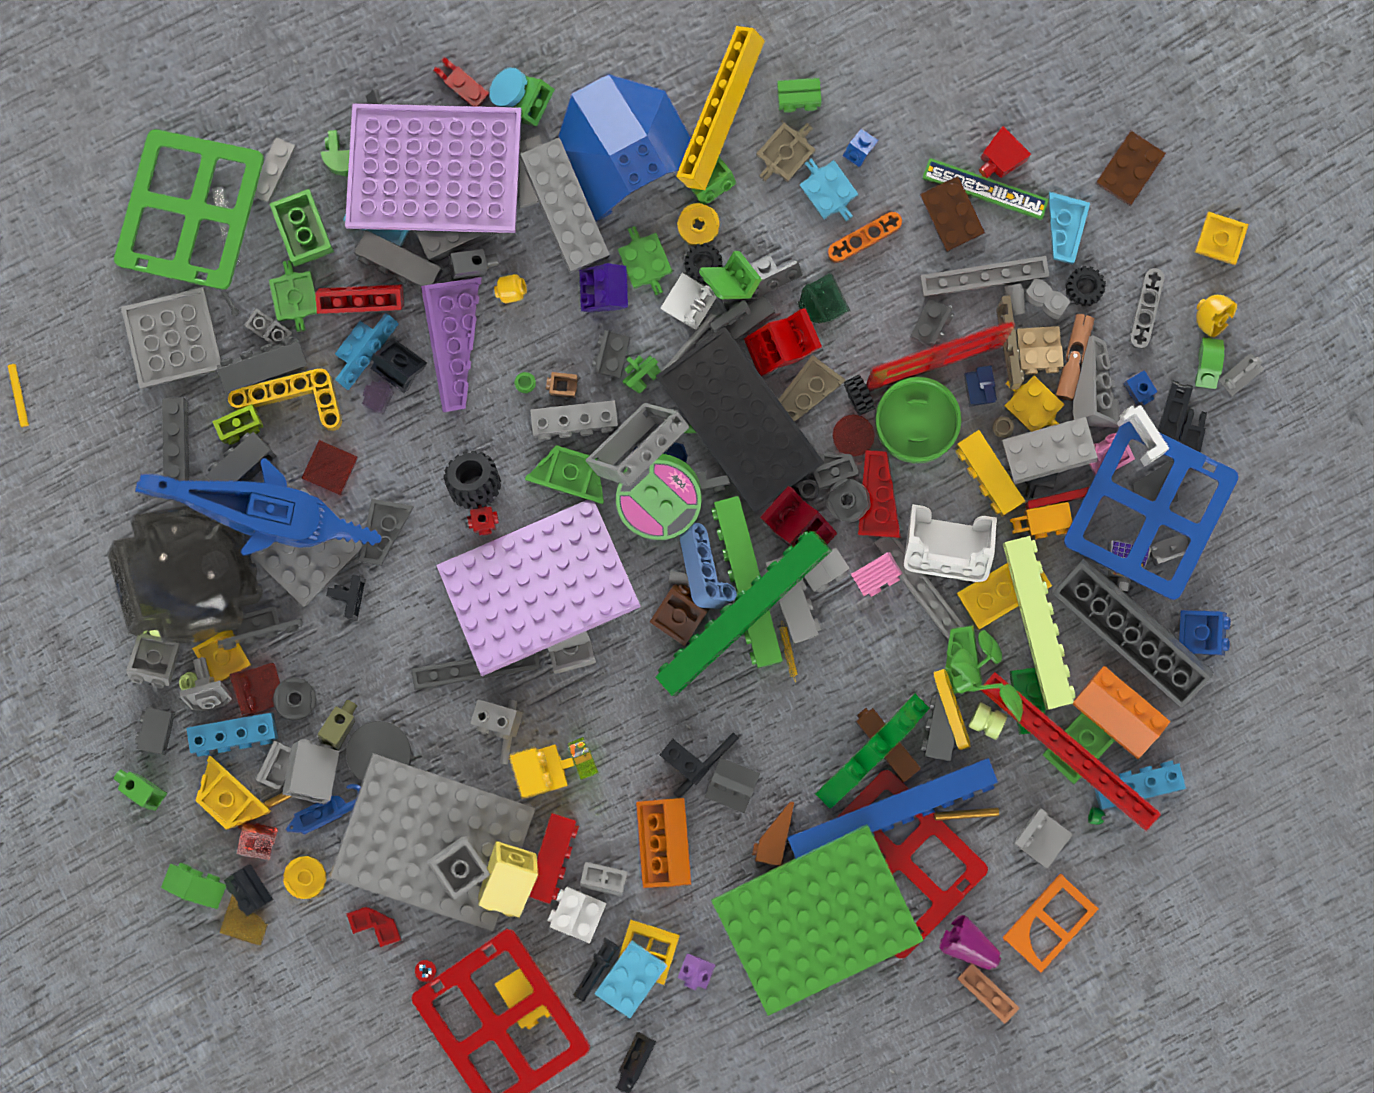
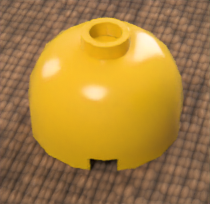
[1196,294,1237,338]

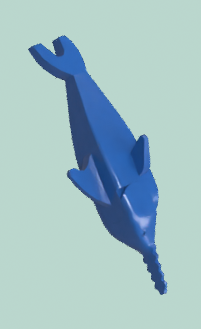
[135,458,381,556]

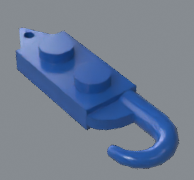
[286,784,361,835]

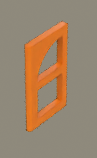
[1002,874,1099,973]

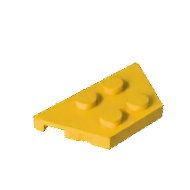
[195,756,271,830]

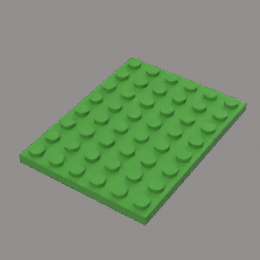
[711,824,924,1016]

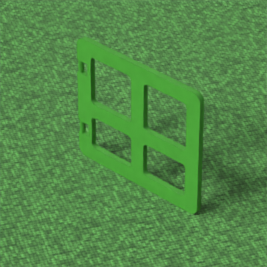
[114,129,264,290]

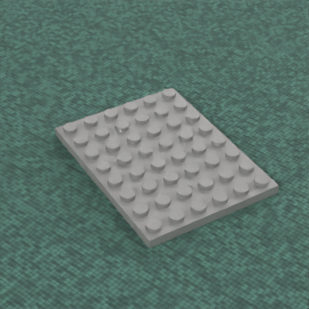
[329,753,535,931]

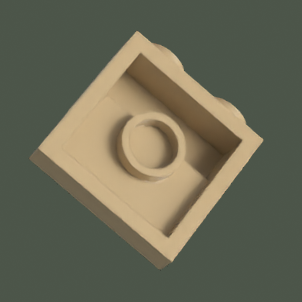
[1016,326,1064,375]

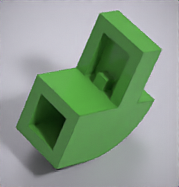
[321,130,350,176]
[1195,337,1224,389]

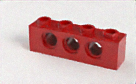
[315,284,404,314]

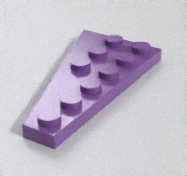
[421,277,481,412]

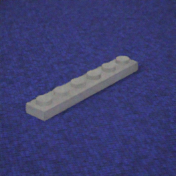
[920,256,1049,297]

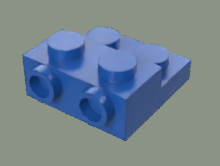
[1179,610,1231,656]

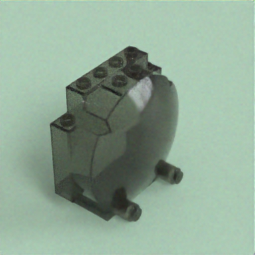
[107,505,263,644]

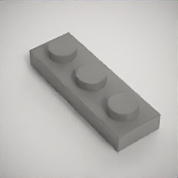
[254,137,296,204]

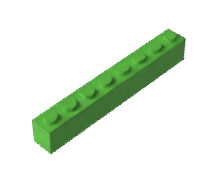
[711,496,783,668]

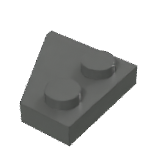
[812,452,859,491]
[1132,461,1178,502]

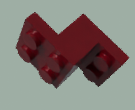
[760,486,837,548]

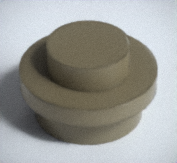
[992,416,1014,438]

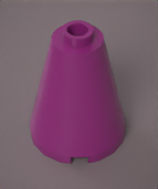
[939,914,1001,970]

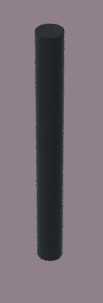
[673,732,739,798]

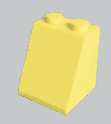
[478,841,538,918]

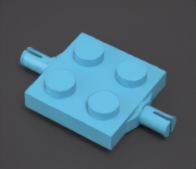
[799,159,858,221]

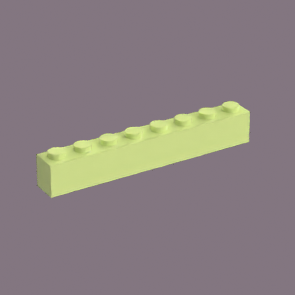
[1003,536,1076,710]

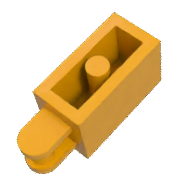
[1010,502,1072,540]

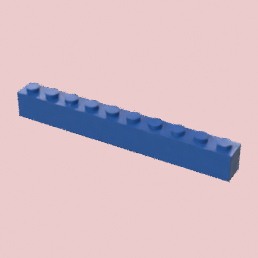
[787,758,998,859]

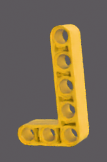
[228,368,342,431]

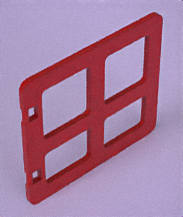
[836,770,988,959]
[411,929,590,1093]

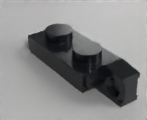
[616,1032,657,1093]

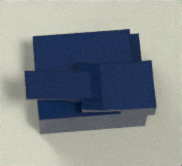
[964,365,997,407]

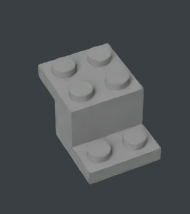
[548,630,596,674]

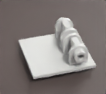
[660,273,717,330]

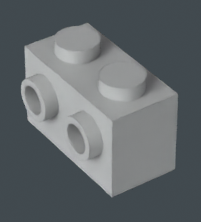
[470,699,523,739]

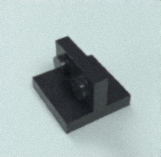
[370,338,427,393]
[326,574,366,621]

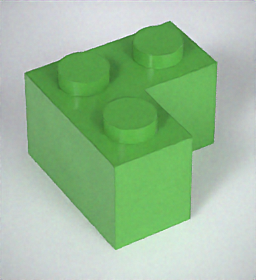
[161,863,226,909]

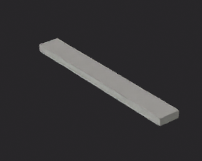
[874,537,994,676]

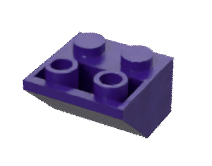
[579,263,628,312]

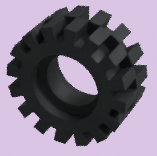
[684,243,723,283]
[1066,266,1106,307]
[843,375,875,416]

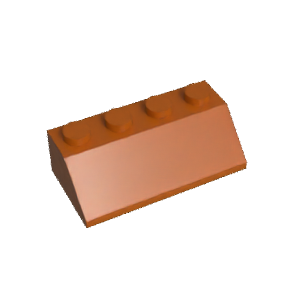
[1072,666,1171,759]
[636,798,691,888]

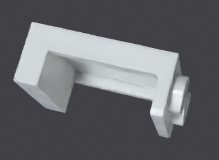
[1117,405,1169,467]

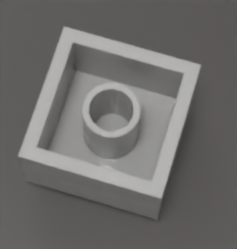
[427,837,490,900]

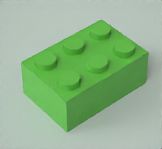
[270,189,334,267]

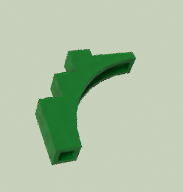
[815,694,929,809]

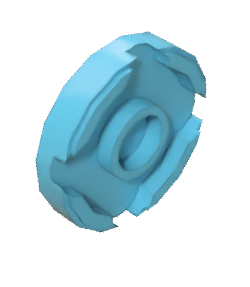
[489,68,527,107]

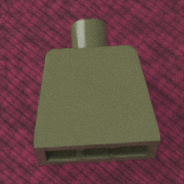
[317,700,357,751]

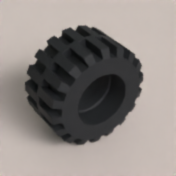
[444,451,501,509]

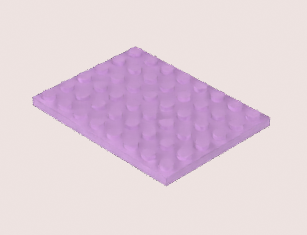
[345,104,522,233]
[436,500,641,676]

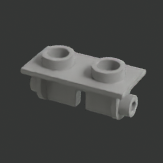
[1218,353,1264,396]

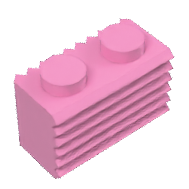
[851,552,903,597]

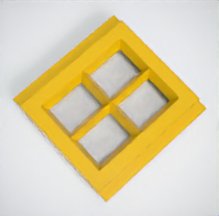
[618,920,680,985]

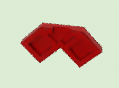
[347,906,401,947]

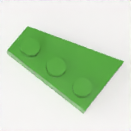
[945,625,983,693]

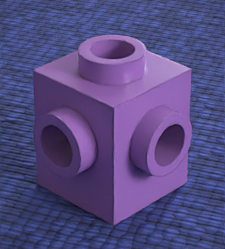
[677,953,715,990]

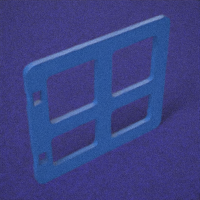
[1064,421,1238,600]

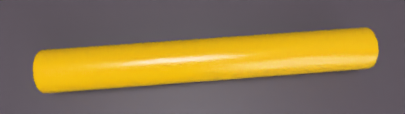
[7,364,29,427]

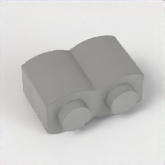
[1024,279,1070,319]
[804,547,850,593]

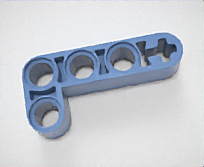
[680,523,737,609]

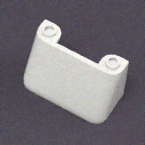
[904,504,997,582]

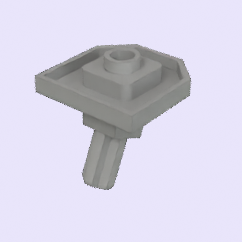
[179,658,232,711]

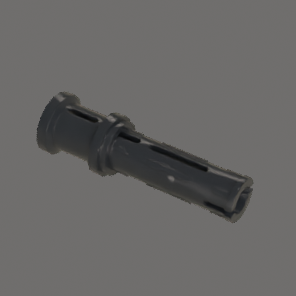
[573,938,621,1002]

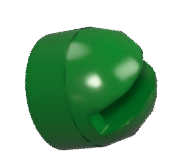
[1088,807,1106,825]

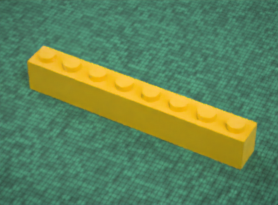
[676,26,765,190]

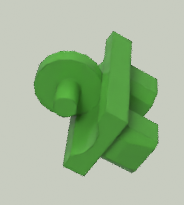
[622,355,661,393]

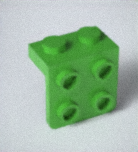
[699,251,762,299]

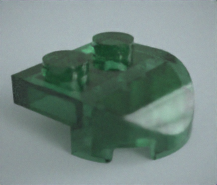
[798,273,851,323]

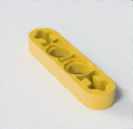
[934,669,971,750]

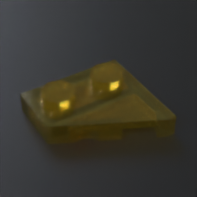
[220,894,268,946]

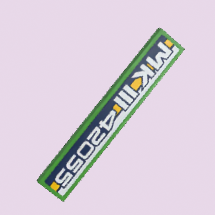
[922,158,1049,220]

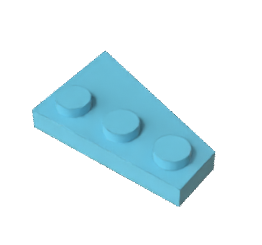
[1049,192,1090,265]

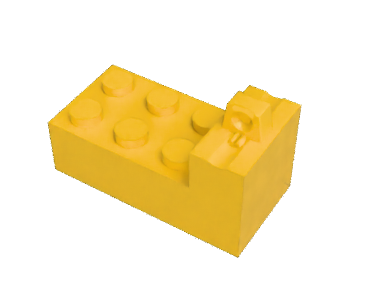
[509,744,575,798]

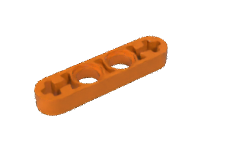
[828,212,902,263]

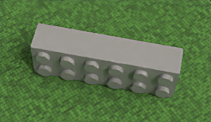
[520,138,610,274]

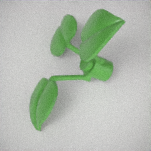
[950,630,1023,722]

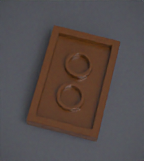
[1095,131,1166,207]
[920,176,985,252]

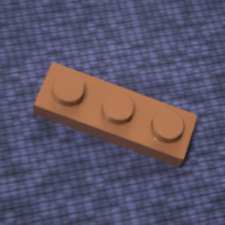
[957,963,1019,1024]

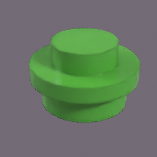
[515,372,536,393]

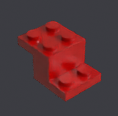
[744,308,822,377]

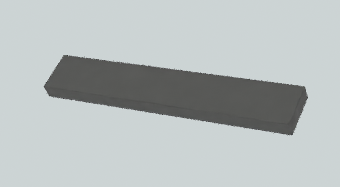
[411,652,541,690]

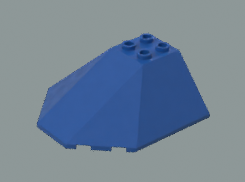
[558,74,691,222]

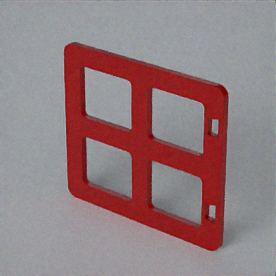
[866,321,1015,392]

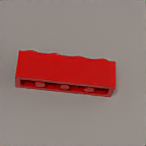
[529,813,579,904]

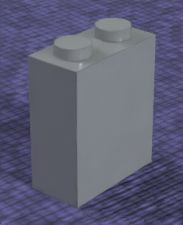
[283,739,339,804]

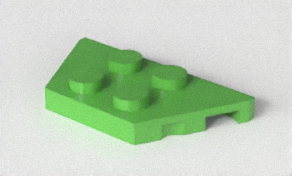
[525,445,604,505]

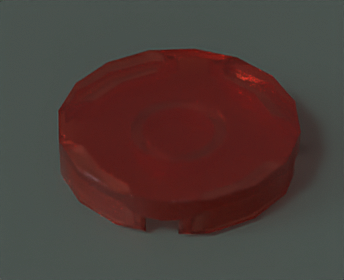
[832,414,875,457]

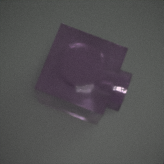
[362,380,394,415]

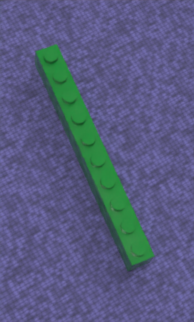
[655,531,832,696]

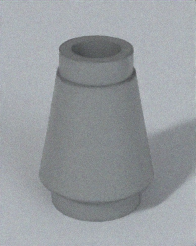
[1004,283,1025,315]

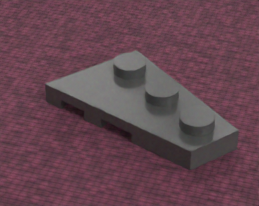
[360,499,414,565]

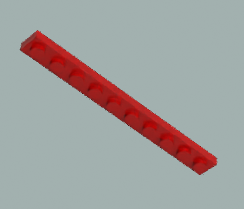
[981,672,1161,831]

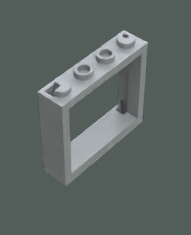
[585,403,689,486]

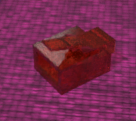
[236,822,278,860]

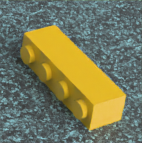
[955,430,1025,517]

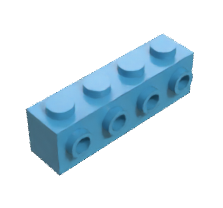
[186,713,278,757]
[1094,760,1186,809]

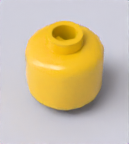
[494,274,527,304]

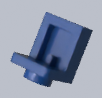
[843,129,878,167]

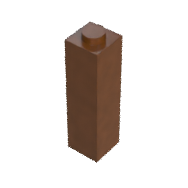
[855,708,921,782]

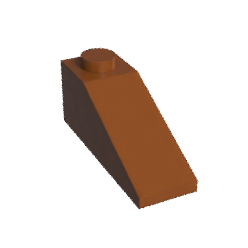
[752,802,794,866]

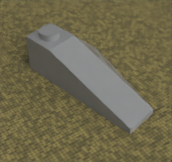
[1073,335,1120,427]

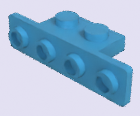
[335,313,398,390]

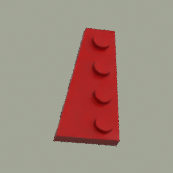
[858,450,901,538]

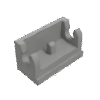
[1150,534,1190,566]
[256,741,291,790]
[580,862,627,897]

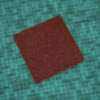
[302,440,358,496]

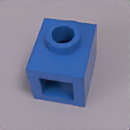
[1124,370,1158,405]

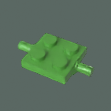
[618,226,673,295]
[269,260,317,332]

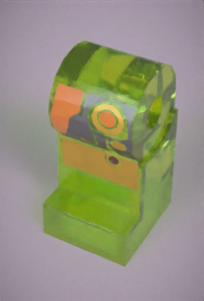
[567,737,599,780]

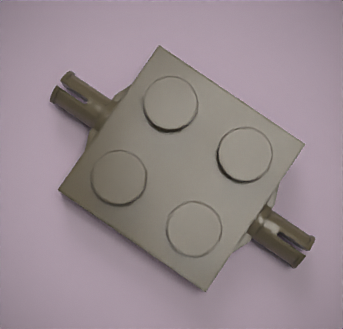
[756,123,816,182]

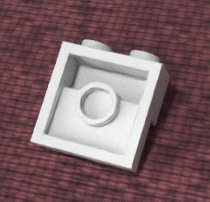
[548,886,607,943]

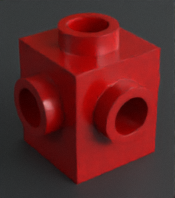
[467,504,499,536]

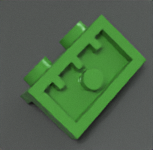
[690,157,736,205]

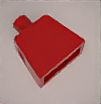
[979,126,1031,178]

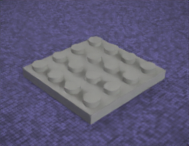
[121,287,222,390]
[250,487,362,608]

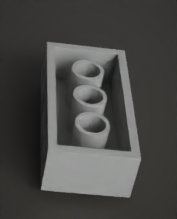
[1002,417,1098,484]

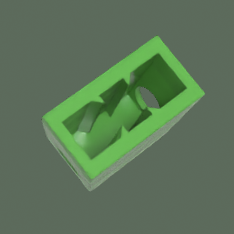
[114,769,167,811]

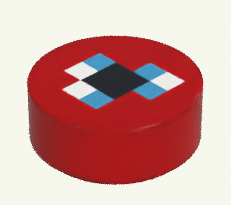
[415,960,437,982]

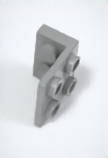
[1013,808,1072,868]

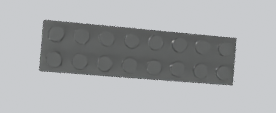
[1053,557,1213,708]

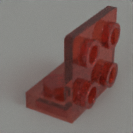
[229,663,281,716]

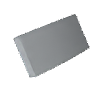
[243,308,292,346]

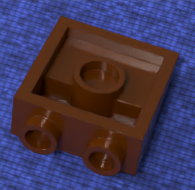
[650,584,710,646]

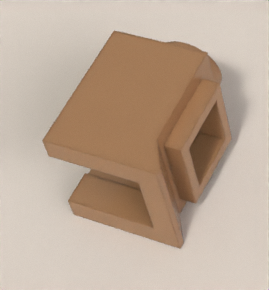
[546,372,578,399]

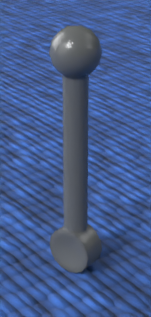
[220,289,239,316]

